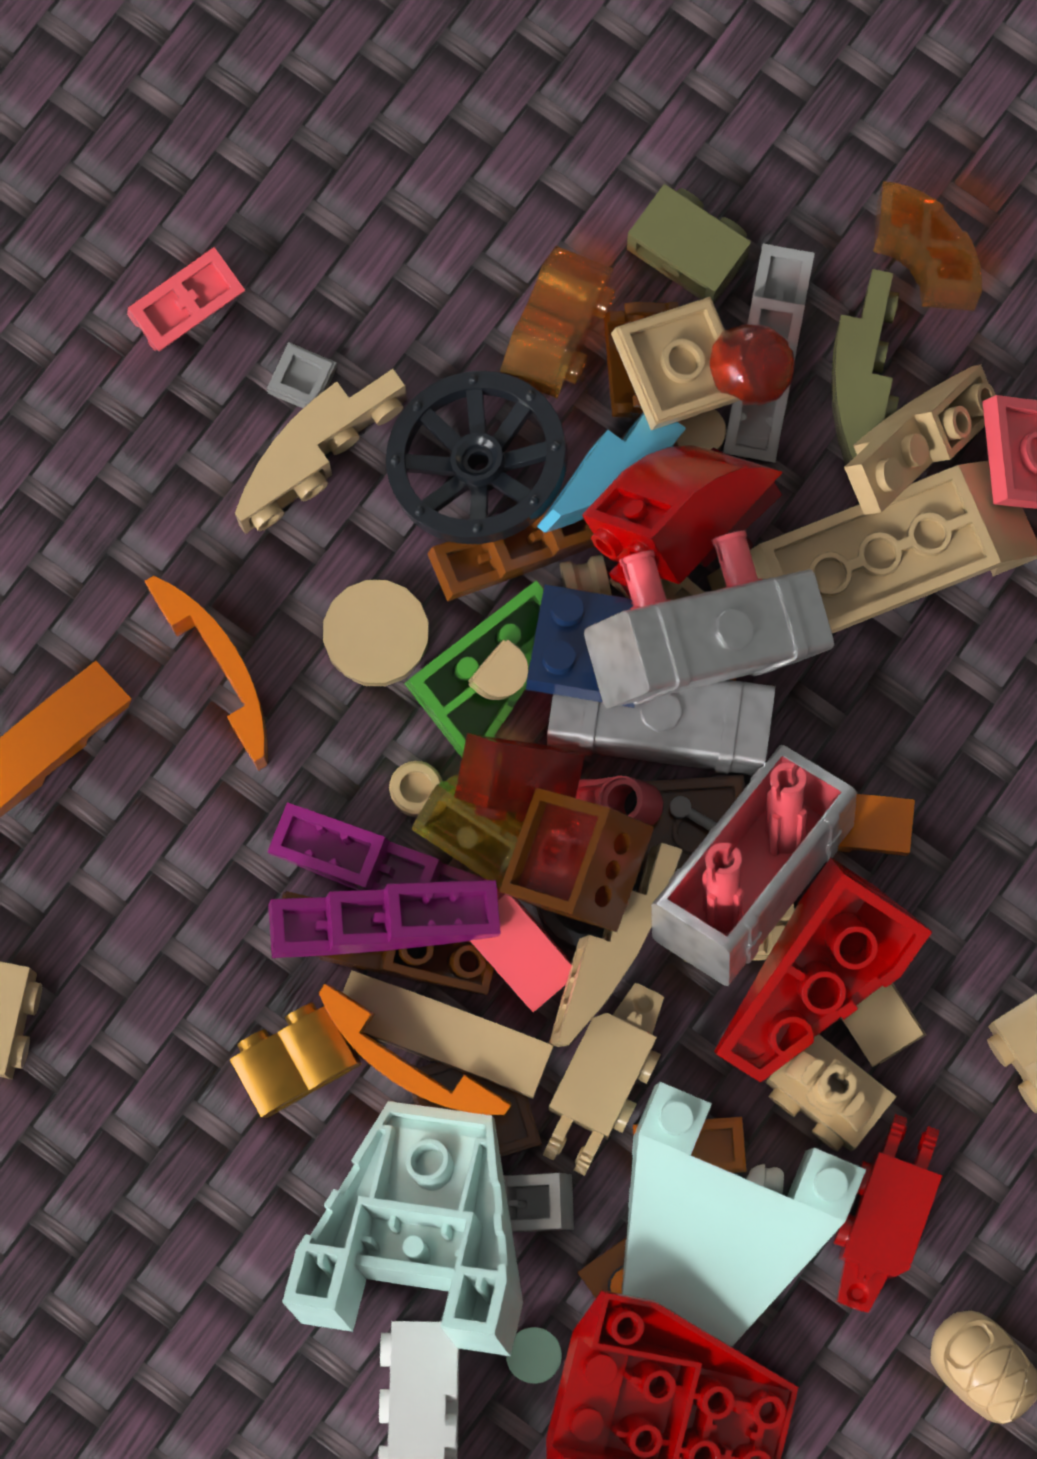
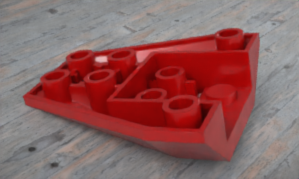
[546,1290,798,1459]

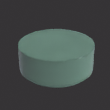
[506,1327,562,1384]

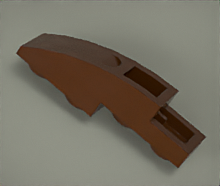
[282,891,494,995]

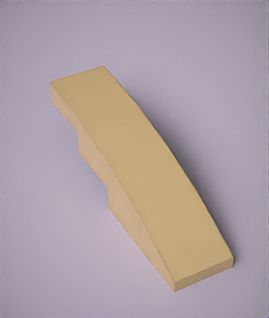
[549,843,682,1047]
[343,970,553,1098]

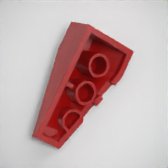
[714,857,932,1083]

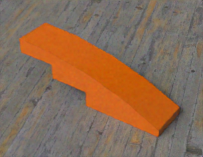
[0,661,132,817]

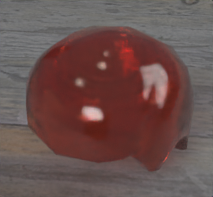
[709,324,795,406]

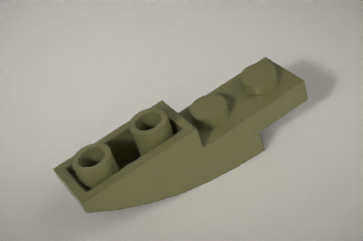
[831,269,899,466]

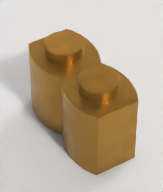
[230,1002,362,1118]

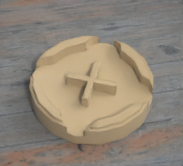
[323,580,429,686]

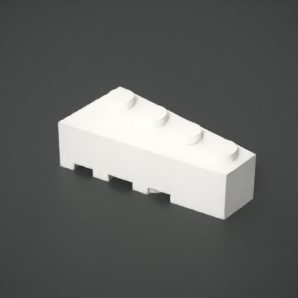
[378,1321,459,1459]

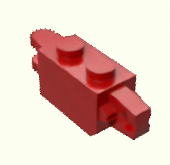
[833,1114,942,1313]

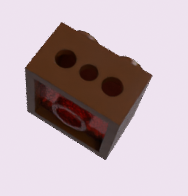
[499,788,654,932]

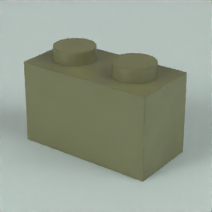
[627,183,751,304]

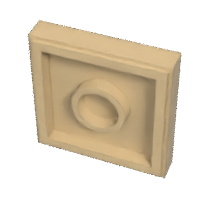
[611,297,751,430]

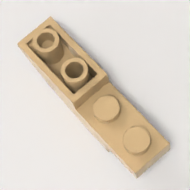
[844,365,995,515]
[235,369,407,534]

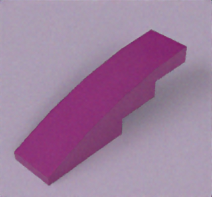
[267,802,497,891]
[268,880,501,958]

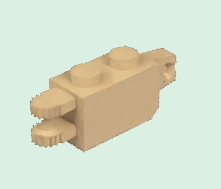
[543,983,664,1176]

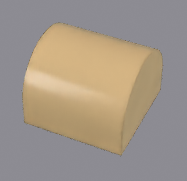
[468,640,528,700]

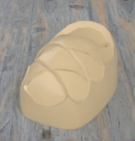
[931,1310,1037,1424]

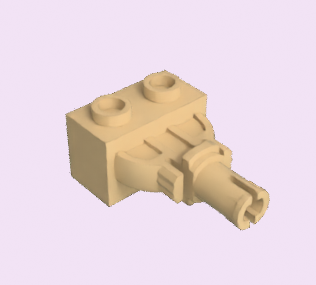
[765,1034,896,1152]

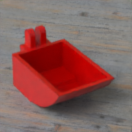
[582,445,783,599]

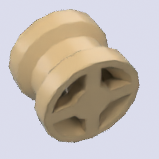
[560,554,612,596]

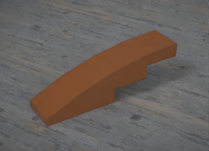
[427,495,595,602]

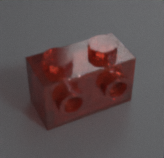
[454,733,585,826]

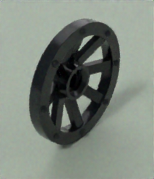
[386,371,568,544]

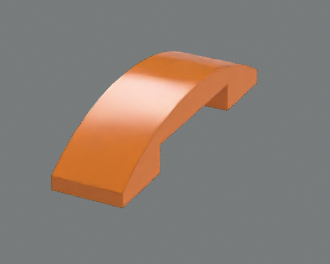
[145,576,268,771]
[319,984,512,1115]

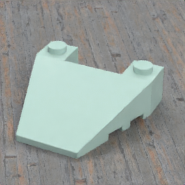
[622,1082,866,1347]
[282,1101,523,1356]

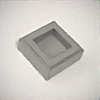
[267,342,337,408]

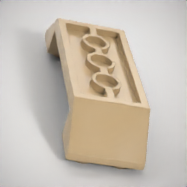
[707,460,1037,634]

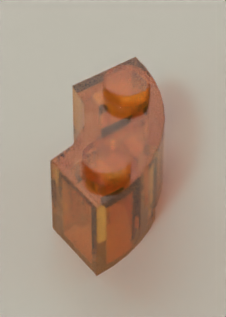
[873,181,982,311]
[500,246,616,398]

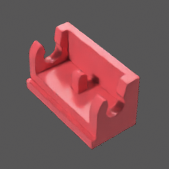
[127,247,245,352]
[470,886,572,1012]

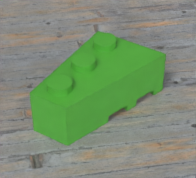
[404,580,544,768]

